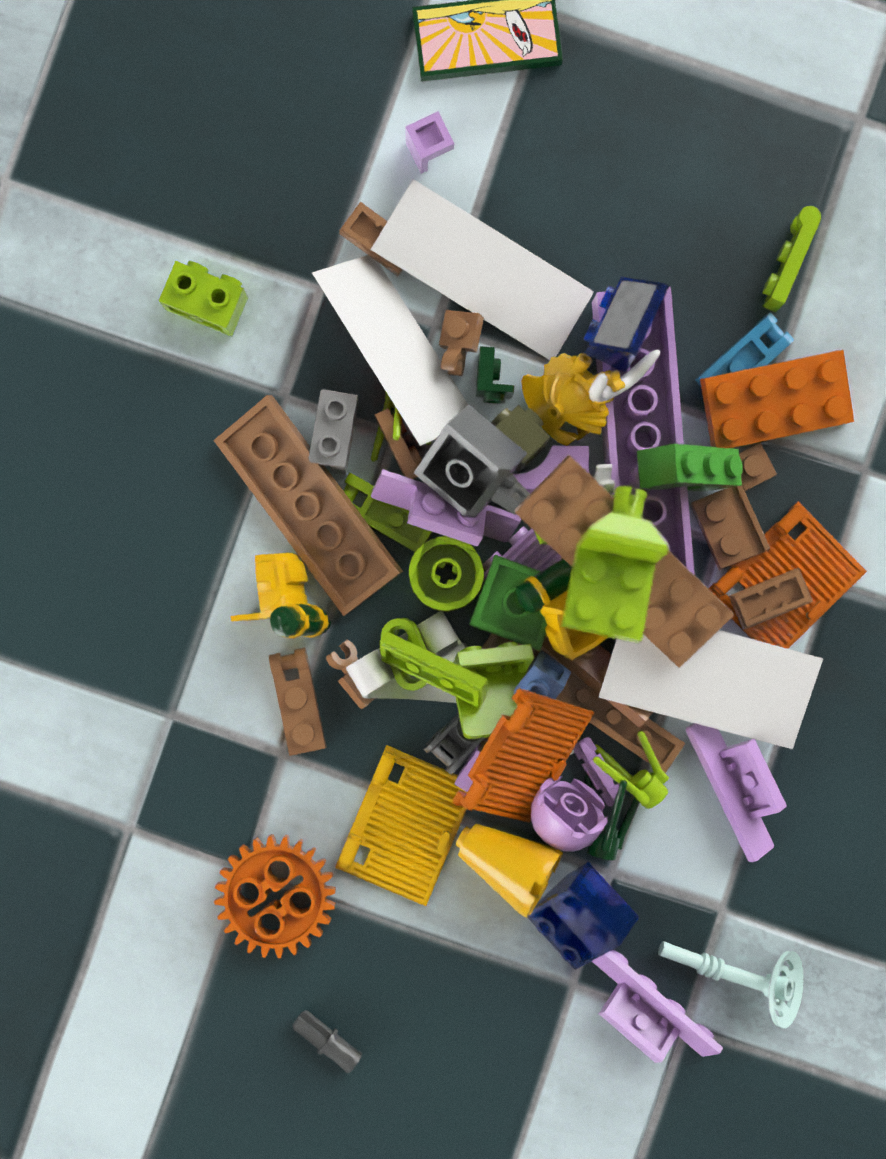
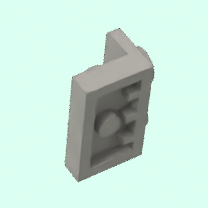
[309,389,358,475]

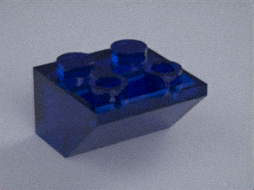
[528,862,639,970]

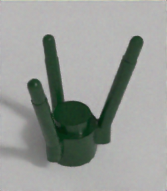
[584,775,640,860]

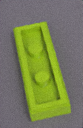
[380,631,488,707]

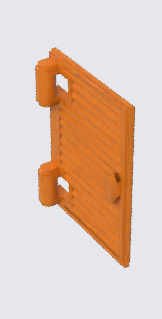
[708,501,867,649]
[453,688,594,822]

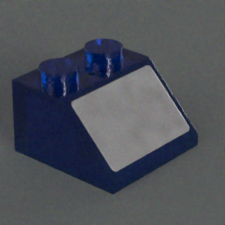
[583,277,669,372]

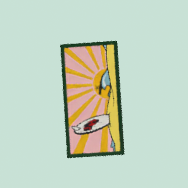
[412,0,563,82]

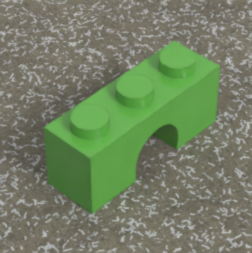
[637,443,743,492]

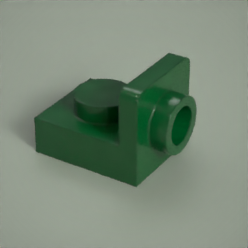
[476,346,514,404]

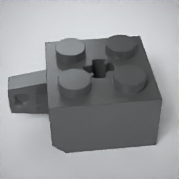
[414,405,530,517]

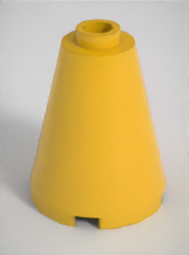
[455,823,563,918]

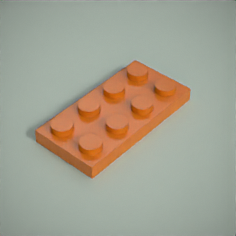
[700,350,854,448]

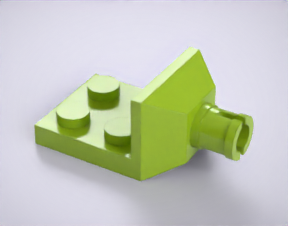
[561,486,668,643]

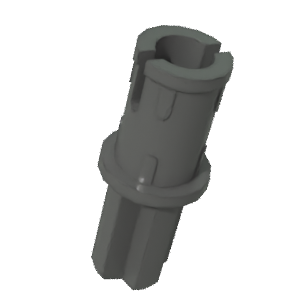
[293,1010,363,1074]

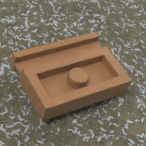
[690,486,770,571]

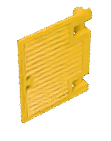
[335,745,467,906]

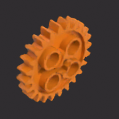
[214,834,336,958]

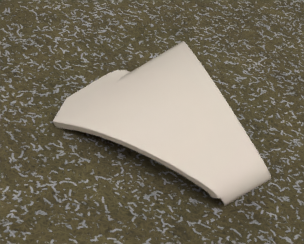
[346,611,468,703]

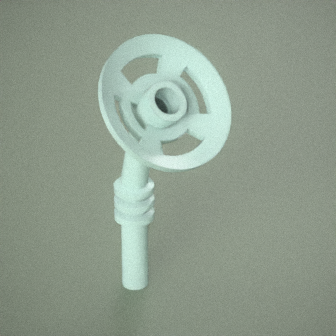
[658,941,804,1028]

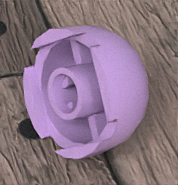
[531,776,608,852]

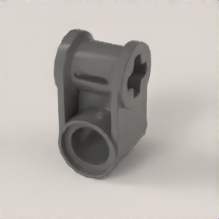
[423,712,485,774]

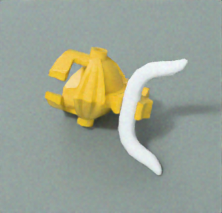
[521,350,660,446]

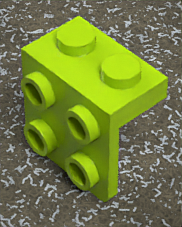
[453,642,534,739]

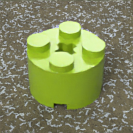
[409,536,484,612]

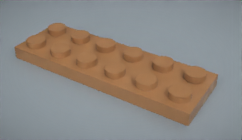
[213,395,403,616]
[515,454,734,668]

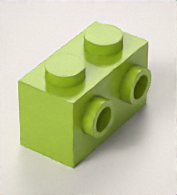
[159,261,248,337]

